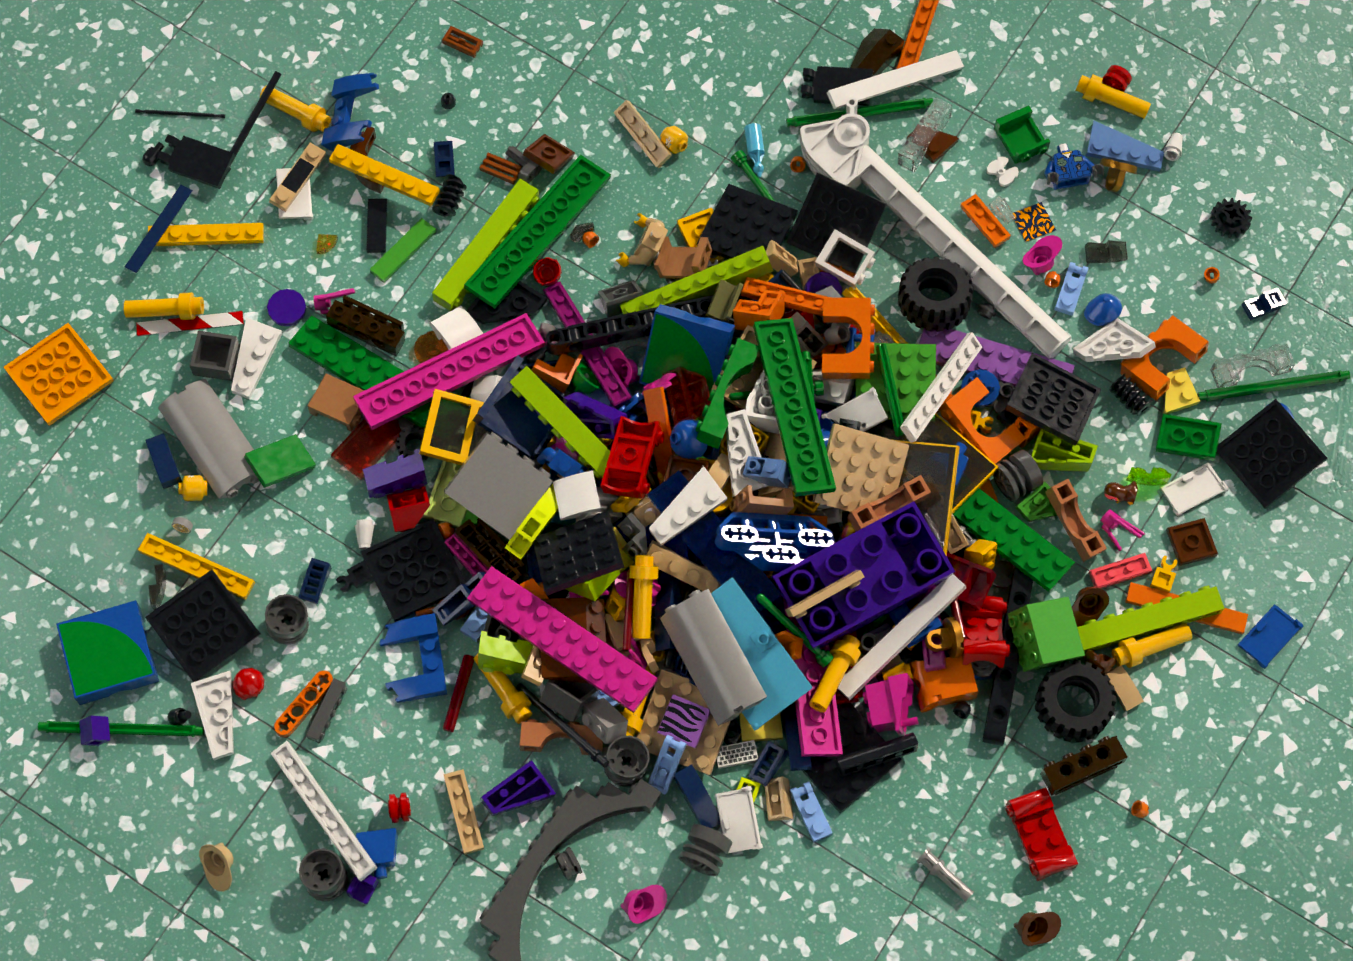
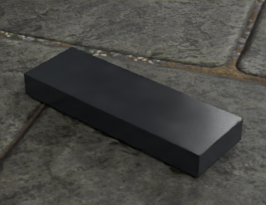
[366,199,387,253]

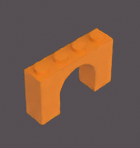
[822,297,875,379]
[1121,315,1209,401]
[938,377,1026,464]

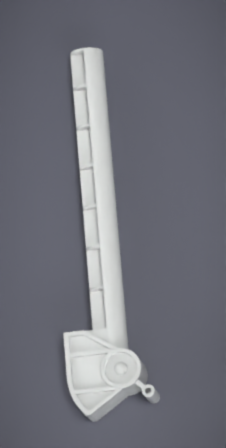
[800,97,1071,360]

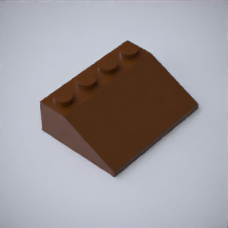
[540,597,606,684]

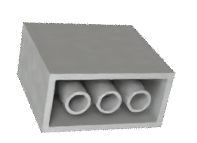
[444,432,553,540]

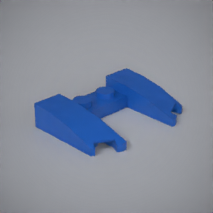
[321,73,379,152]
[380,613,448,703]

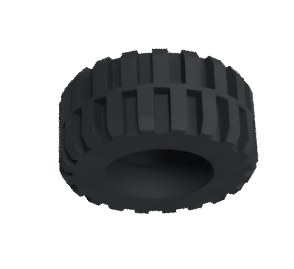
[898,257,973,332]
[1035,660,1116,742]

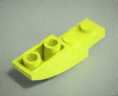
[505,484,558,560]

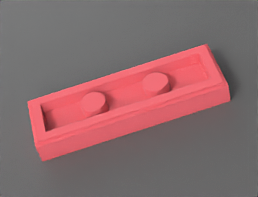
[1088,553,1152,589]

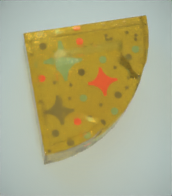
[316,234,338,254]

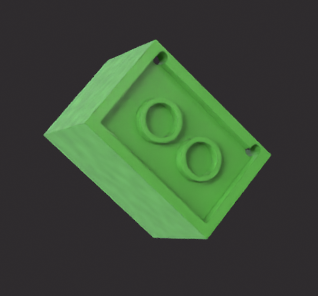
[1008,596,1085,672]

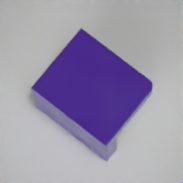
[79,715,110,746]
[347,875,379,904]

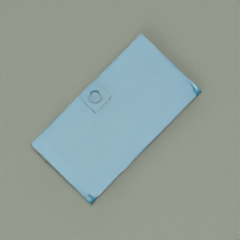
[711,577,813,731]

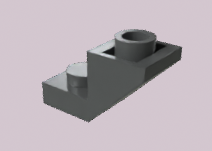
[618,513,648,562]

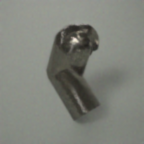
[570,222,595,243]

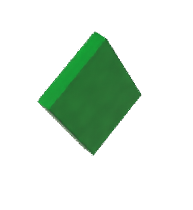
[1156,414,1222,461]
[244,434,316,488]

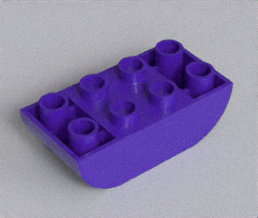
[772,501,955,650]

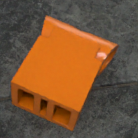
[910,656,978,713]

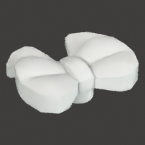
[987,157,1019,187]

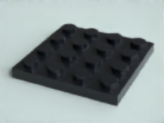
[786,173,887,274]
[697,184,798,259]
[1005,353,1101,446]
[1217,399,1328,509]
[533,511,624,595]
[361,518,466,622]
[145,569,261,682]
[786,703,902,813]

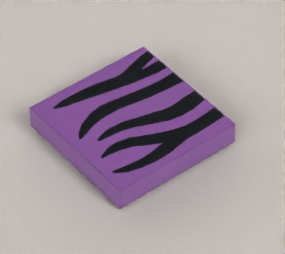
[657,694,711,748]

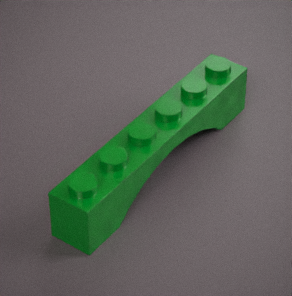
[695,338,759,449]

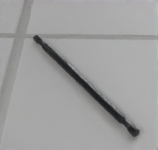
[135,109,226,118]

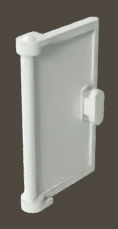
[276,168,313,220]
[821,387,888,432]
[1160,463,1228,516]
[715,786,763,853]

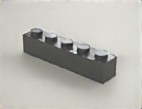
[306,678,347,743]

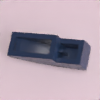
[145,433,182,489]
[432,572,486,625]
[674,764,720,829]

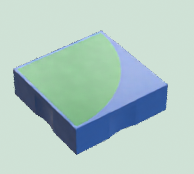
[639,304,735,403]
[56,600,160,705]

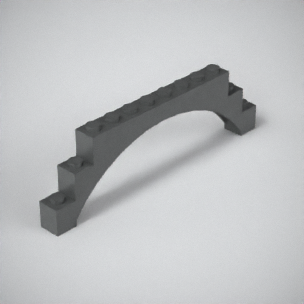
[480,779,661,961]

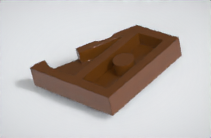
[906,125,959,164]

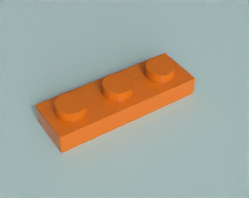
[960,194,1011,248]

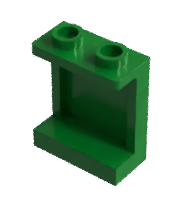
[994,105,1050,164]

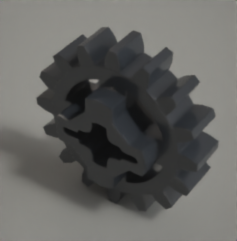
[1210,198,1252,239]

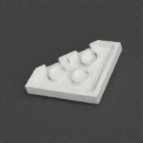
[1073,318,1156,362]

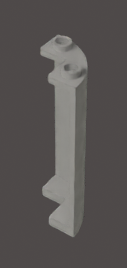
[158,379,259,499]
[660,589,767,726]

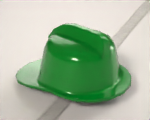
[571,361,601,395]

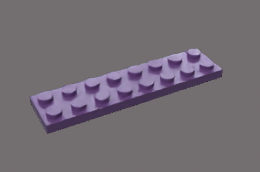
[919,328,1075,387]

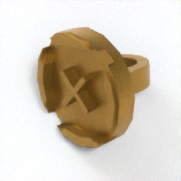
[1100,158,1137,192]
[925,617,964,658]

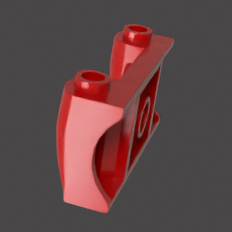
[601,416,664,499]
[960,596,1010,668]
[1005,787,1078,881]

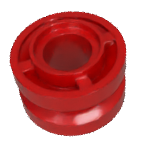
[1102,65,1132,92]
[388,792,411,823]

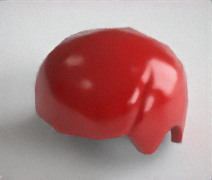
[532,257,562,286]
[232,668,265,700]

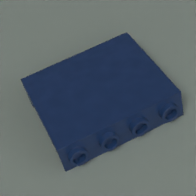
[472,355,566,460]

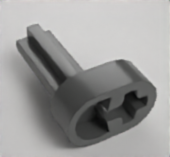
[505,146,542,183]

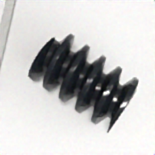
[432,174,467,217]
[1109,374,1153,416]

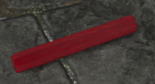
[443,654,474,732]

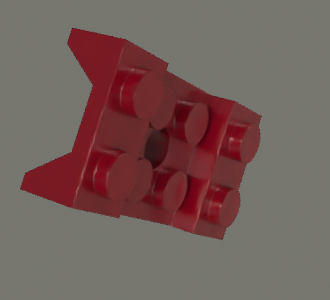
[937,552,996,611]

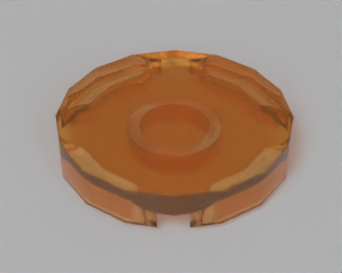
[414,331,448,364]

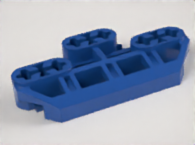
[715,512,834,572]

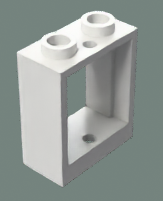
[815,230,876,289]

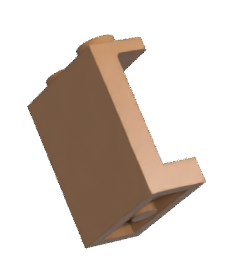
[308,373,364,432]
[730,485,794,515]

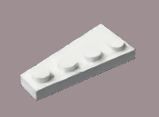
[231,317,282,400]
[726,409,769,497]
[649,466,727,546]
[191,671,234,760]

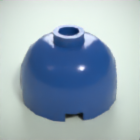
[670,419,707,459]

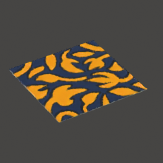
[1011,202,1056,242]

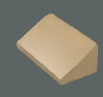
[766,240,798,277]
[765,776,793,821]

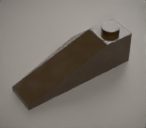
[850,28,904,76]

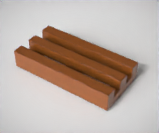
[442,26,483,58]
[480,152,522,185]

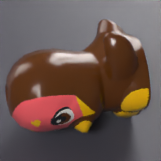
[1104,481,1138,505]

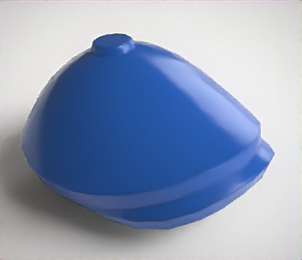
[1084,293,1122,326]

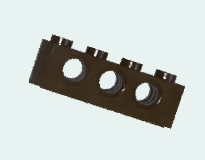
[326,295,405,357]
[454,518,526,584]
[1040,736,1128,796]

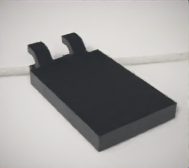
[801,66,873,106]
[157,134,235,189]

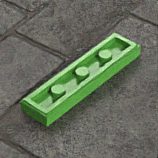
[370,218,436,283]

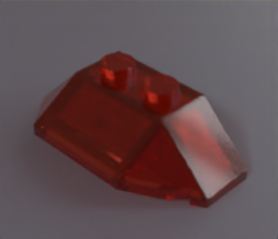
[663,366,711,425]

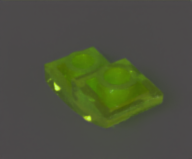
[1126,467,1172,486]

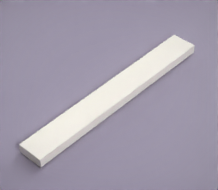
[827,50,964,110]
[900,332,982,443]
[838,574,967,700]
[270,741,377,881]

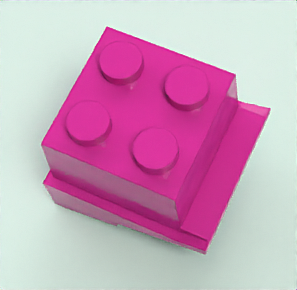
[863,673,919,736]

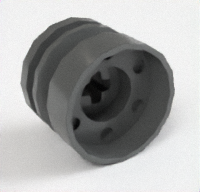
[993,450,1043,502]
[265,594,309,645]
[604,735,650,787]
[678,824,733,877]
[299,848,348,901]

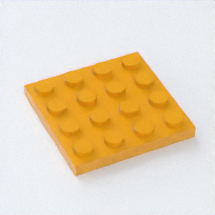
[3,323,114,426]

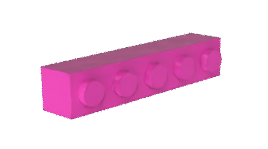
[444,534,488,577]

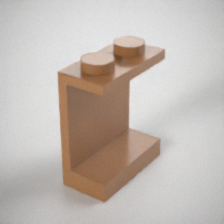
[654,237,712,279]

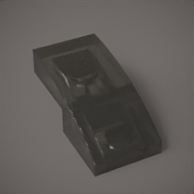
[1085,240,1128,263]
[149,564,166,610]

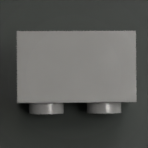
[582,698,628,744]

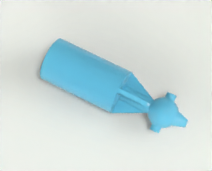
[744,123,765,178]

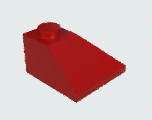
[387,486,430,532]

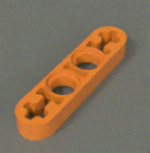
[274,670,333,738]

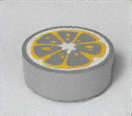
[172,517,193,533]

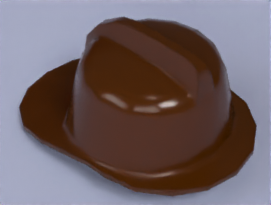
[1072,586,1109,627]
[1014,912,1061,946]

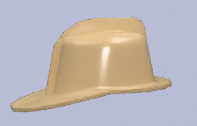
[199,843,234,892]

